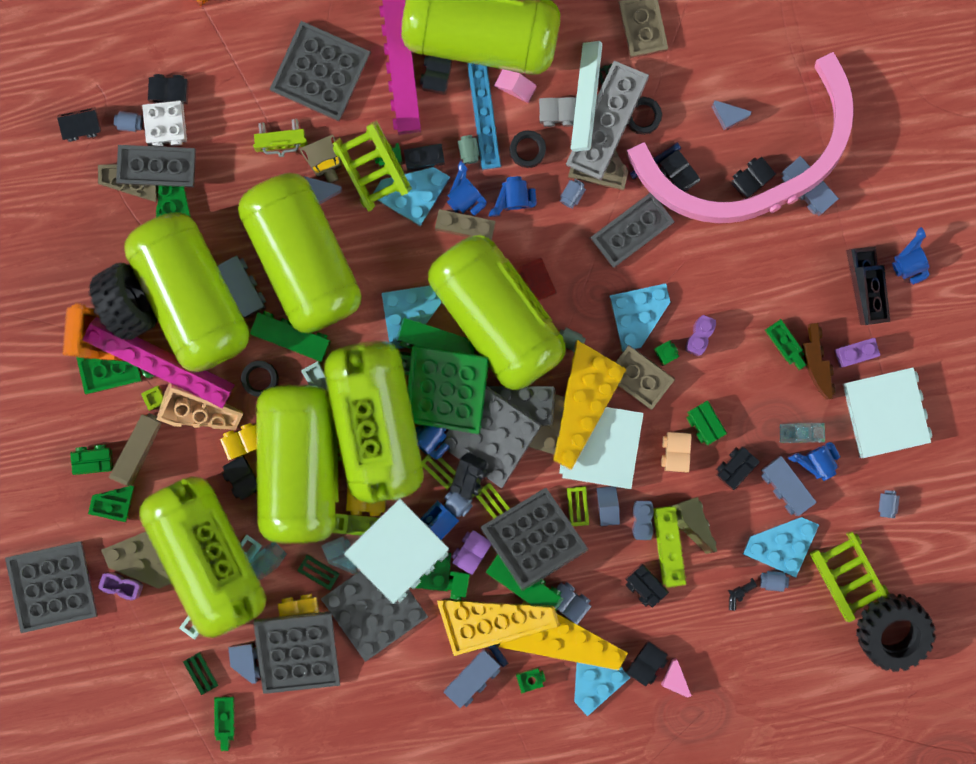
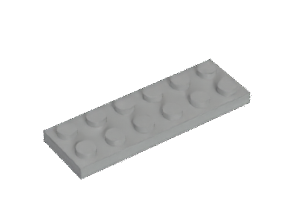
[566,61,649,180]

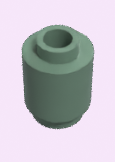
[458,135,480,164]
[560,327,586,352]

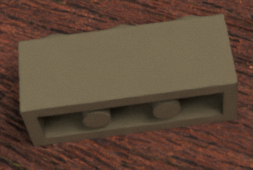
[435,209,495,240]

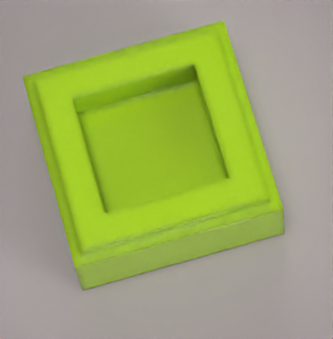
[141,385,164,411]

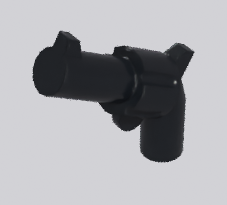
[728,578,757,611]

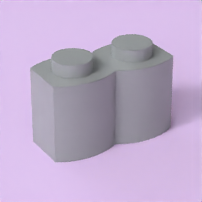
[539,97,576,127]

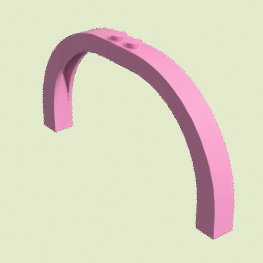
[627,52,853,223]

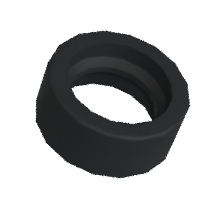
[627,97,662,135]
[510,130,546,168]
[241,360,279,397]

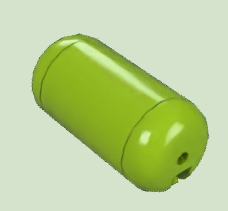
[401,0,560,75]
[238,173,362,333]
[124,212,249,372]
[428,235,566,390]
[325,341,423,503]
[257,386,338,543]
[139,476,266,638]

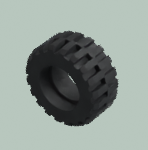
[89,263,157,340]
[856,594,936,672]

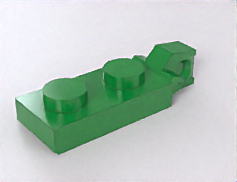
[764,319,806,370]
[214,697,235,751]

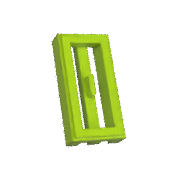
[421,455,456,490]
[475,483,510,519]
[567,487,589,526]

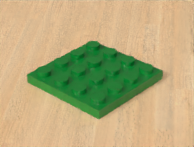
[408,345,489,434]

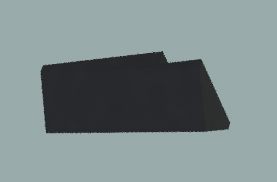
[846,247,890,325]

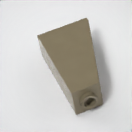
[109,413,162,486]

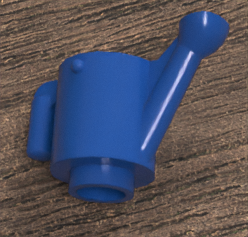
[447,161,487,216]
[489,176,537,217]
[892,227,929,285]
[415,425,449,460]
[788,442,841,481]

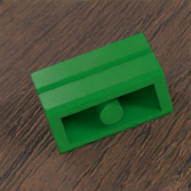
[686,400,727,445]
[70,445,114,475]

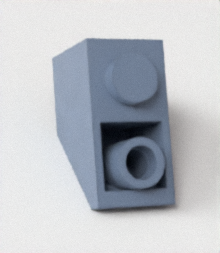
[228,643,261,684]

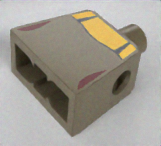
[300,135,342,183]

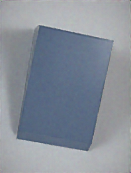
[712,100,751,131]
[304,176,342,204]
[597,486,620,526]

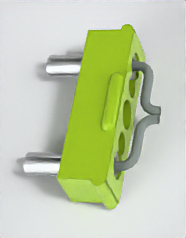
[253,119,308,157]

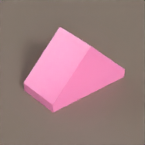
[494,69,537,103]
[661,658,691,697]

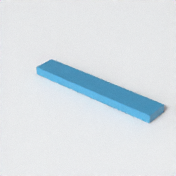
[467,63,501,170]

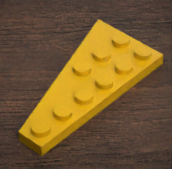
[554,340,627,470]
[437,599,560,656]
[499,600,628,670]

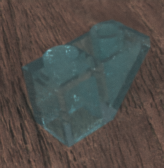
[780,423,825,443]
[322,536,358,574]
[250,542,287,581]

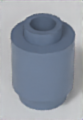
[114,111,143,132]
[560,179,586,209]
[878,490,900,518]
[760,571,789,592]

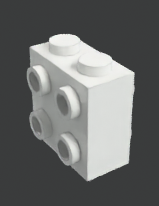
[142,101,187,147]

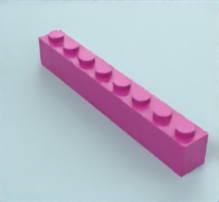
[379,0,421,135]
[83,317,235,409]

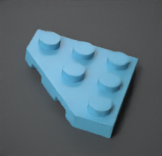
[374,167,450,227]
[610,284,670,352]
[382,285,441,349]
[743,517,819,577]
[574,662,630,716]

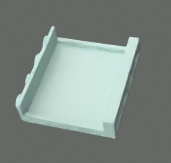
[843,368,932,458]
[559,407,643,489]
[344,499,449,604]

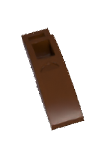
[802,323,835,400]

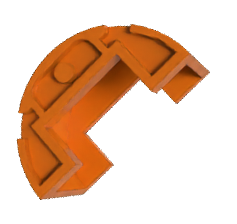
[62,304,124,361]

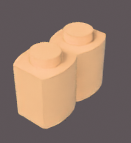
[661,432,691,473]

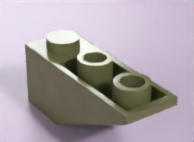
[670,497,717,554]

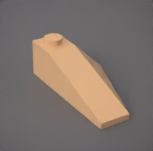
[157,383,243,430]

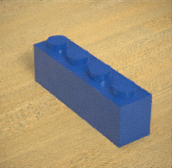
[420,500,459,540]

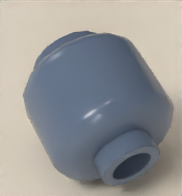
[444,490,473,517]

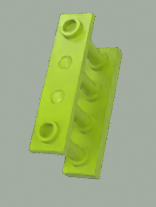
[333,120,412,212]
[653,506,686,587]
[809,532,889,622]

